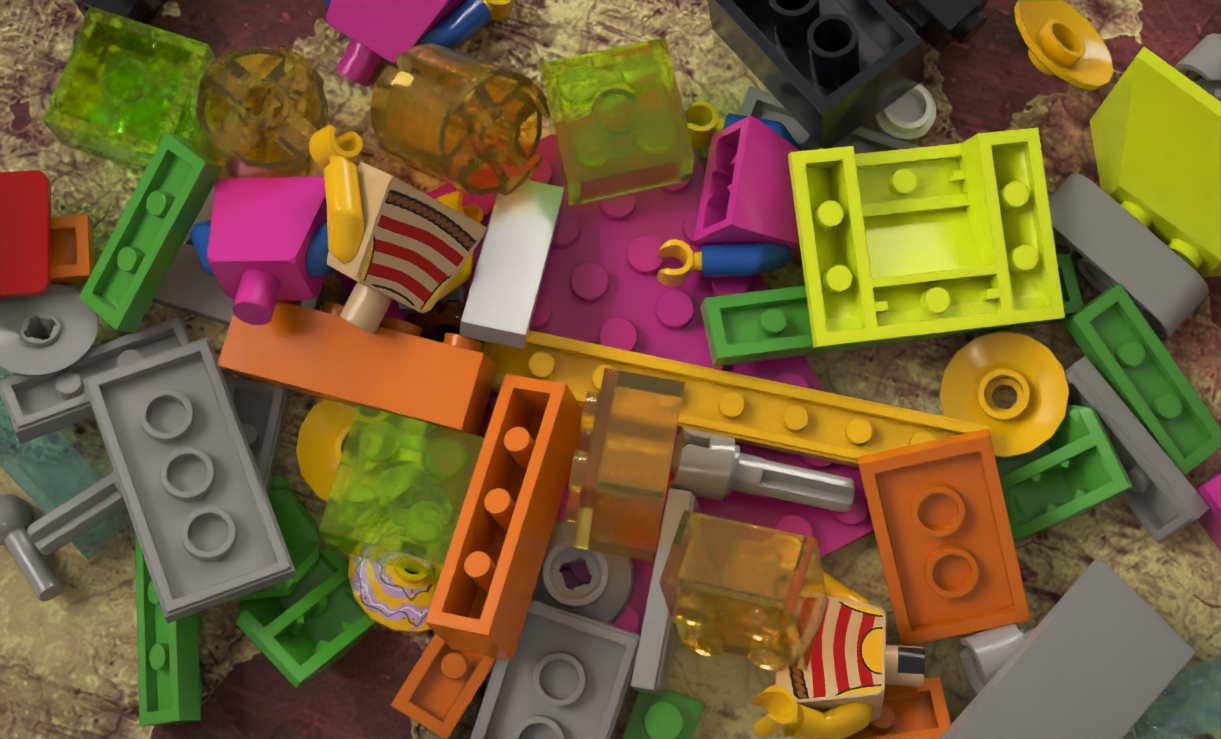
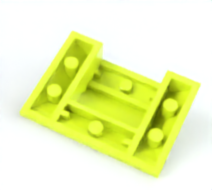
[1089,47,1221,278]
[788,128,1065,348]

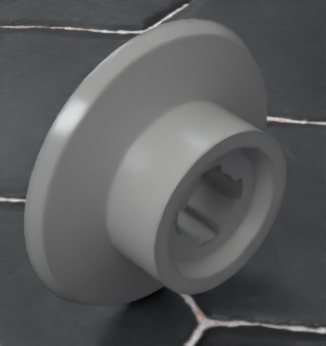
[0,283,99,376]
[532,519,634,624]

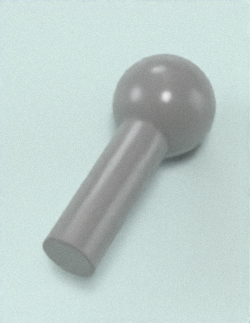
[0,494,63,602]

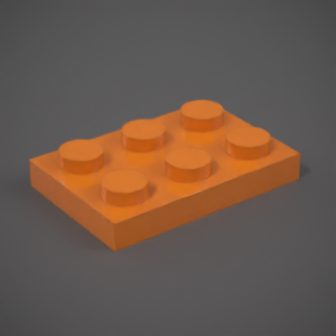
[858,429,1031,646]

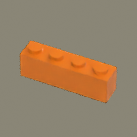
[217,300,499,440]
[425,374,587,661]

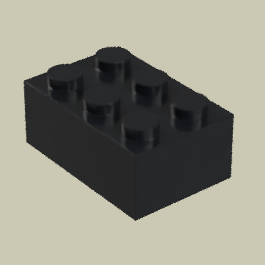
[707,0,924,149]

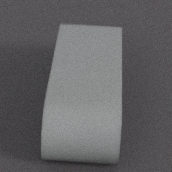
[1048,173,1209,341]

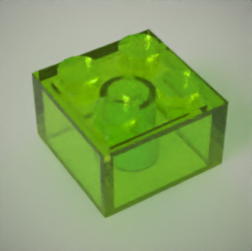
[43,6,221,172]
[540,37,695,206]
[319,405,485,578]

